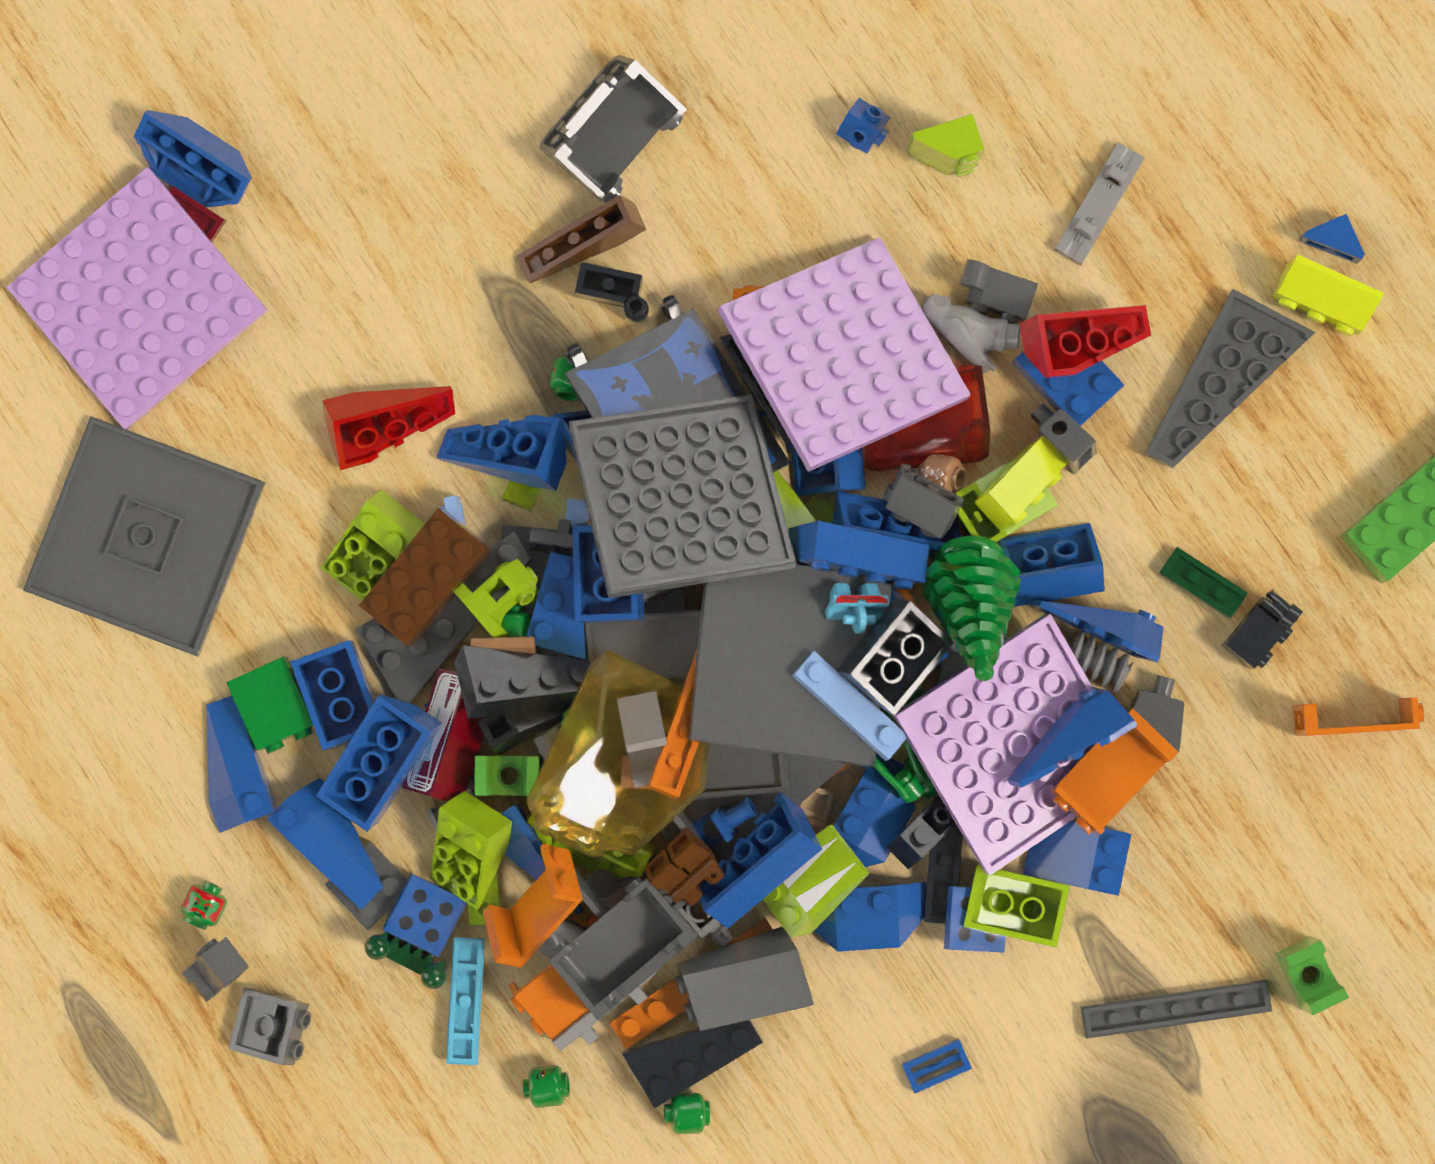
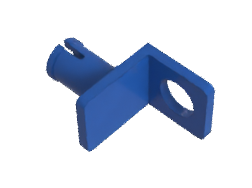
[692,797,758,849]

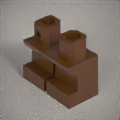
[644,827,724,906]

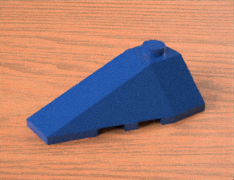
[436,415,567,491]
[1030,599,1163,663]
[1007,687,1138,788]
[206,695,278,833]
[267,778,384,910]
[501,804,584,915]

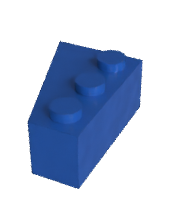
[526,551,587,660]

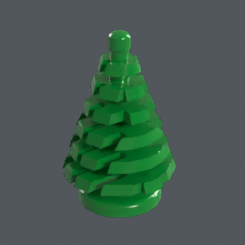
[921,536,1022,681]

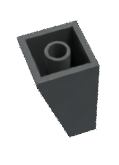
[675,926,814,1031]

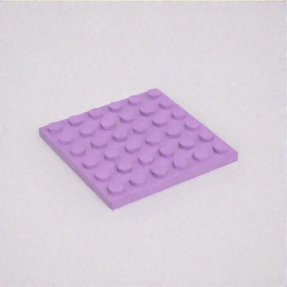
[7,167,268,430]
[718,237,971,472]
[893,613,1094,876]

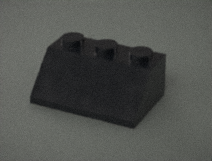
[836,599,954,716]

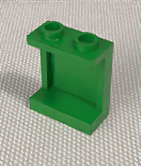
[226,656,314,754]

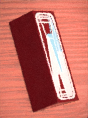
[402,668,485,802]

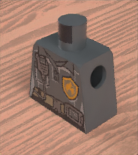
[1030,403,1097,474]

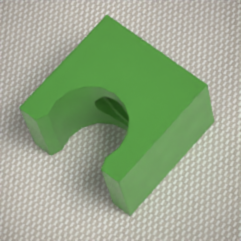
[475,756,543,796]
[1275,937,1349,1015]

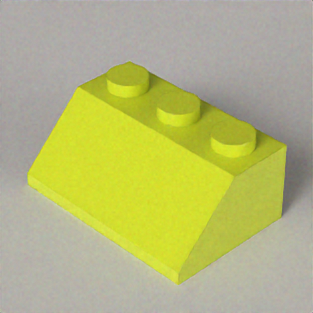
[1272,254,1384,336]

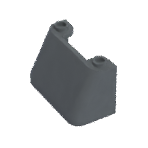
[539,55,687,203]
[549,877,698,1020]

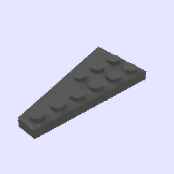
[1145,289,1316,468]
[356,532,532,703]

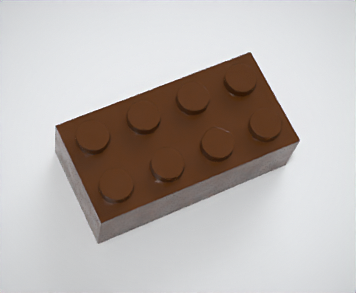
[359,508,493,646]

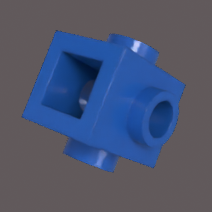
[836,97,891,154]

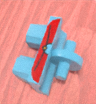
[825,583,890,634]

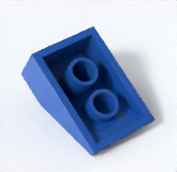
[1023,821,1132,896]

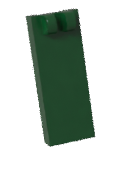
[1160,547,1248,620]

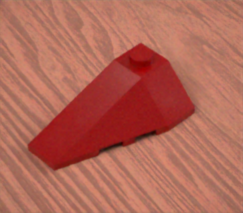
[1019,305,1151,378]
[322,386,456,470]

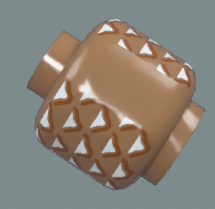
[918,454,966,494]

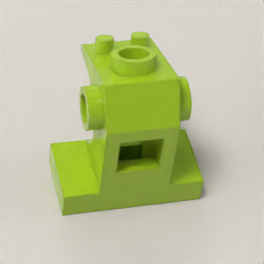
[454,558,539,637]

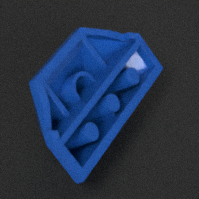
[134,110,252,208]
[833,753,916,867]
[814,882,926,952]

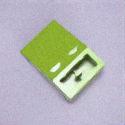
[955,459,1058,543]
[321,489,425,601]
[430,791,512,909]

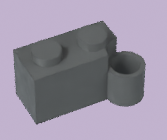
[959,259,1038,324]

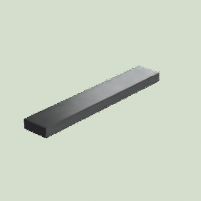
[1080,979,1272,1039]

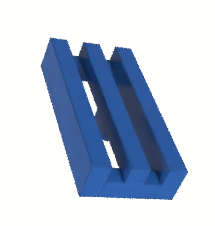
[902,1039,972,1094]

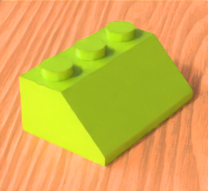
[907,114,984,177]

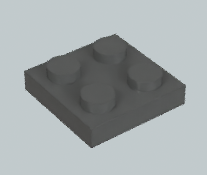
[325,841,408,930]

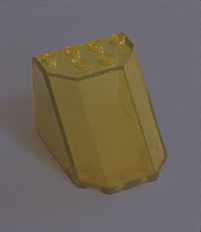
[527,649,710,857]

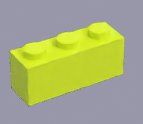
[974,435,1068,530]

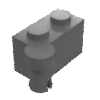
[883,464,965,538]
[182,937,249,1002]

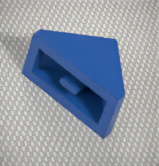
[1299,214,1365,264]

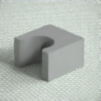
[617,691,667,788]

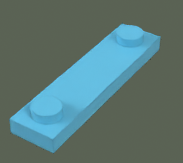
[446,937,485,1065]

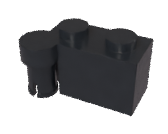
[575,262,649,323]
[1221,589,1303,669]

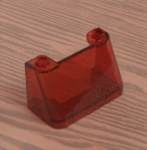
[863,365,990,471]

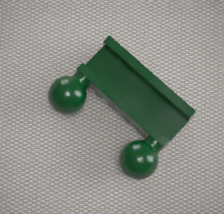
[364,931,446,989]

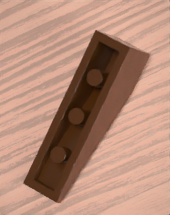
[517,194,647,283]

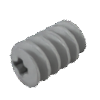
[1069,630,1133,693]

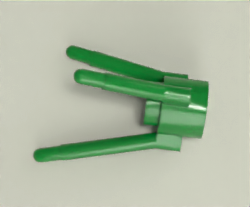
[873,726,926,803]

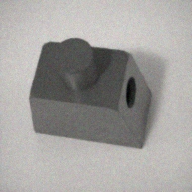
[1130,675,1184,752]

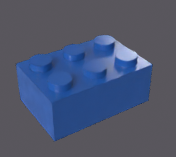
[1012,351,1124,426]
[573,525,644,623]
[291,640,376,750]

